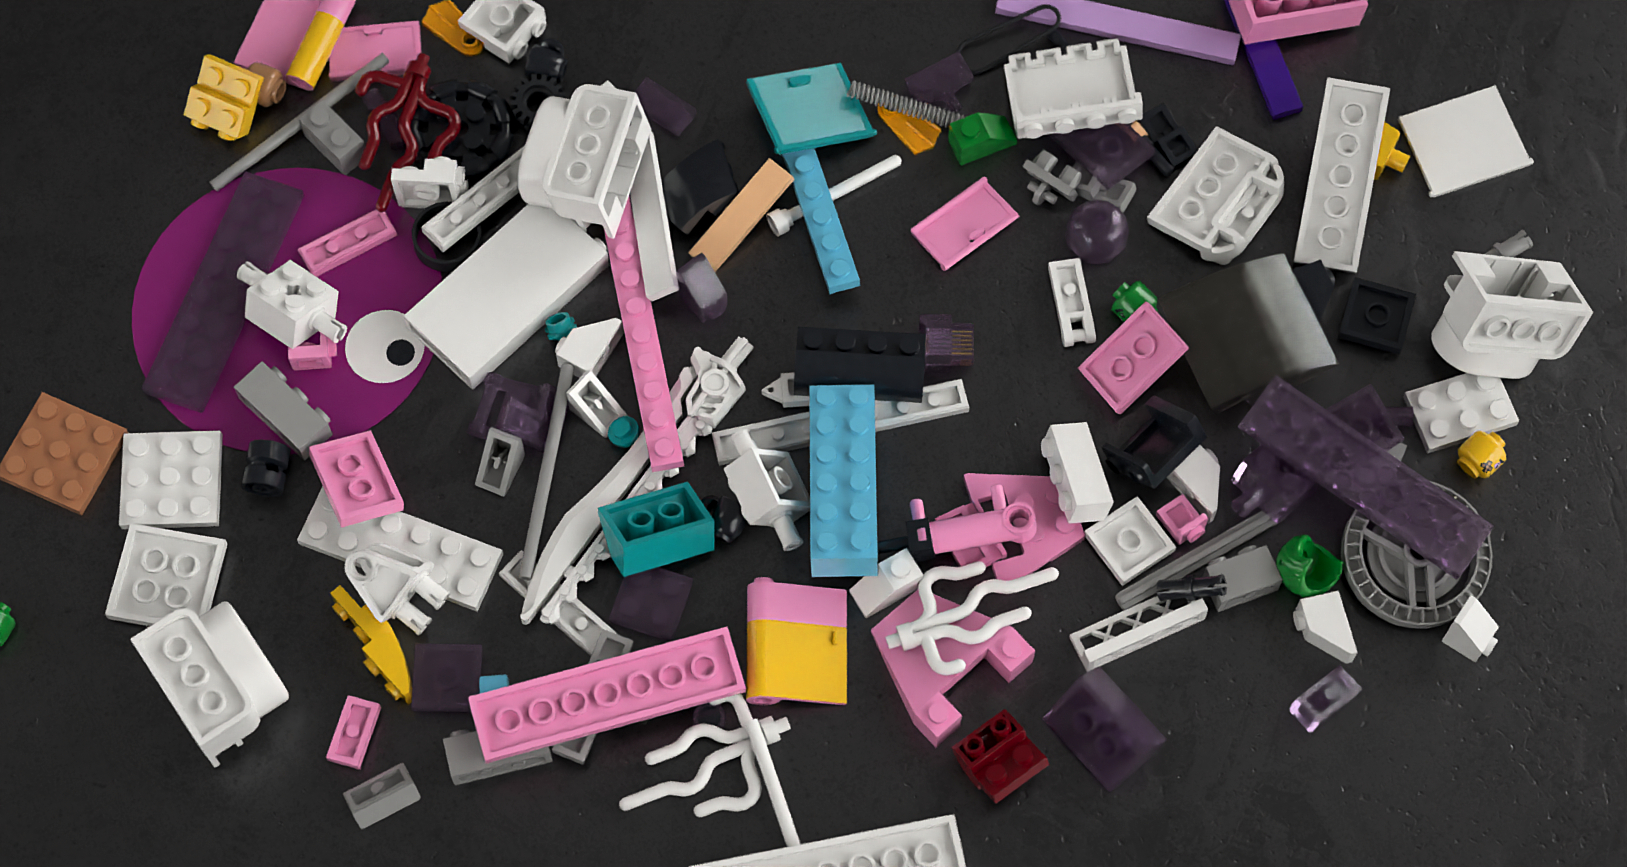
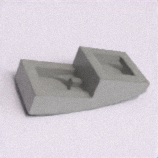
[1073,159,1137,214]

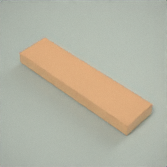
[688,158,795,274]

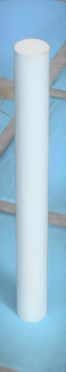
[745,718,801,847]

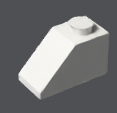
[555,318,624,378]
[1166,445,1220,524]
[849,548,923,619]
[1293,591,1357,663]
[1442,595,1499,663]

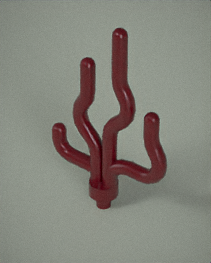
[355,53,461,212]

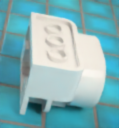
[518,84,651,239]
[1431,251,1593,379]
[131,602,289,767]

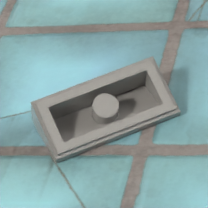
[343,763,421,829]

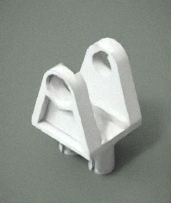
[345,543,451,635]

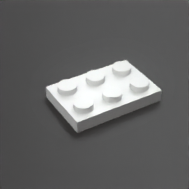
[1403,373,1519,454]

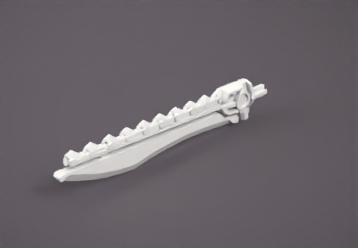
[520,337,754,625]

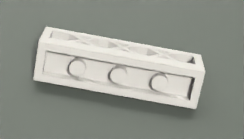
[1069,590,1208,672]

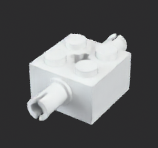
[237,260,347,349]
[723,429,810,551]

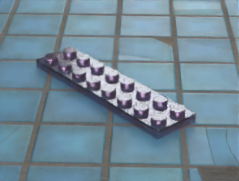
[141,171,304,413]
[1238,375,1494,580]

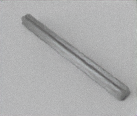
[1115,503,1286,610]

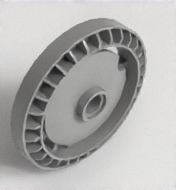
[1341,480,1492,628]

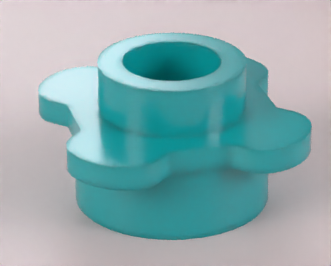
[544,312,578,340]

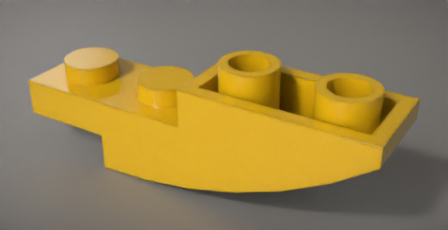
[330,585,413,705]

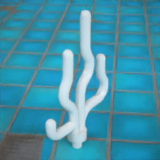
[885,561,1059,675]
[619,694,791,817]

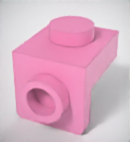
[1156,494,1208,545]

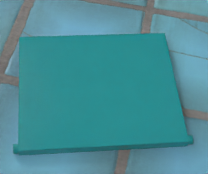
[746,63,877,154]

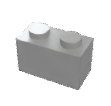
[299,100,365,175]
[1203,545,1282,612]

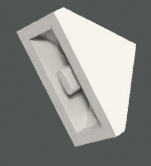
[566,370,627,438]

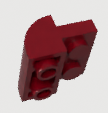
[952,709,1049,803]

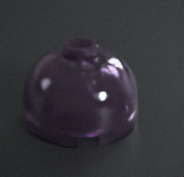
[1065,199,1129,264]

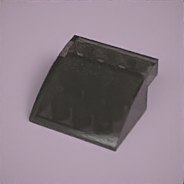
[1157,254,1339,414]

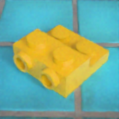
[184,54,264,141]

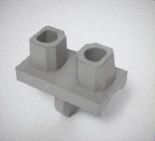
[1022,149,1082,206]

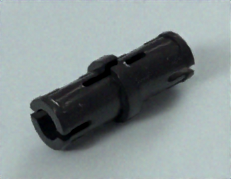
[1157,574,1227,601]

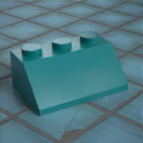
[598,482,714,577]

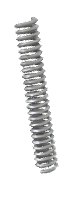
[847,80,967,128]

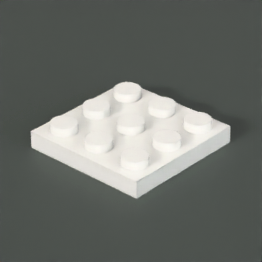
[119,431,223,529]
[105,523,228,626]

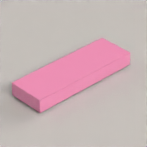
[298,209,397,277]

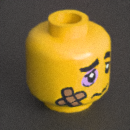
[1457,431,1506,479]

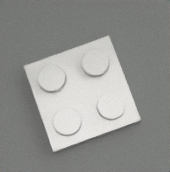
[1084,496,1176,586]

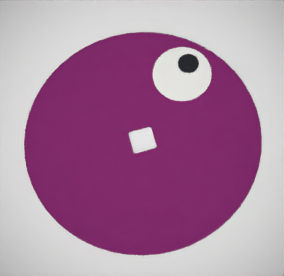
[132,168,442,454]

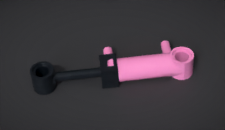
[877,484,1037,562]

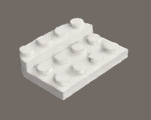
[1147,126,1284,265]

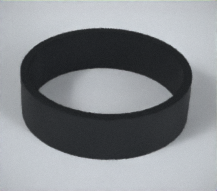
[412,202,482,272]

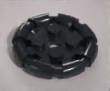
[410,79,515,180]

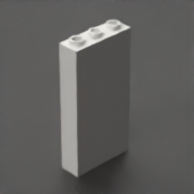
[404,204,609,390]

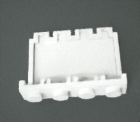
[1004,38,1143,139]

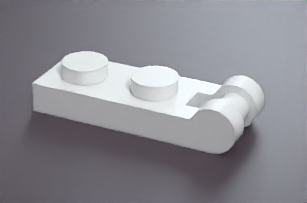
[1048,258,1096,347]

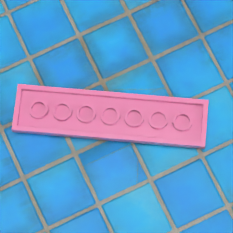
[468,627,746,764]

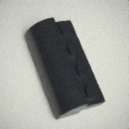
[794,326,926,403]

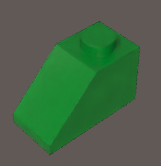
[948,112,1017,166]

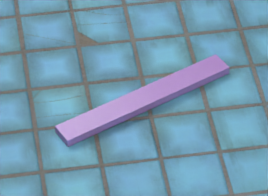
[995,0,1241,66]

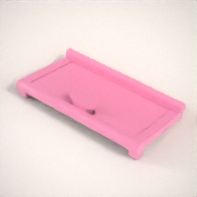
[328,20,422,82]
[911,176,1019,271]

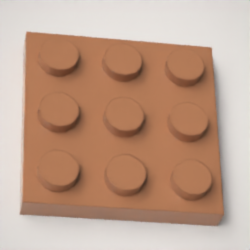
[0,392,129,516]

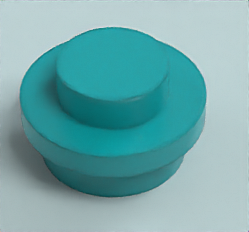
[608,416,640,448]

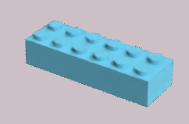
[810,384,878,577]

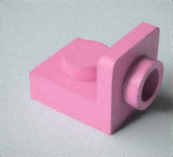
[288,332,337,370]

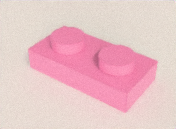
[326,695,381,770]

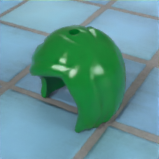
[1276,534,1343,598]

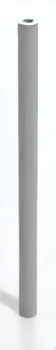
[209,53,390,192]
[519,364,574,580]

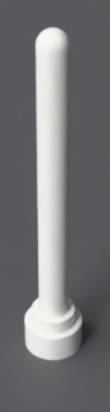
[766,155,902,236]

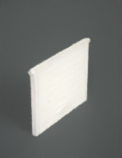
[1398,86,1534,198]

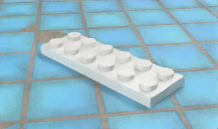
[1293,78,1390,274]
[297,486,503,612]

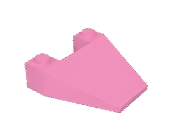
[871,589,1035,747]

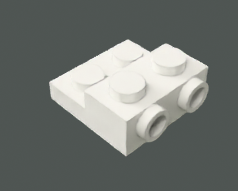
[458,0,546,63]
[391,157,468,208]

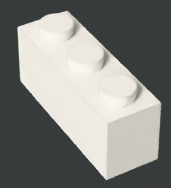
[1041,422,1114,524]

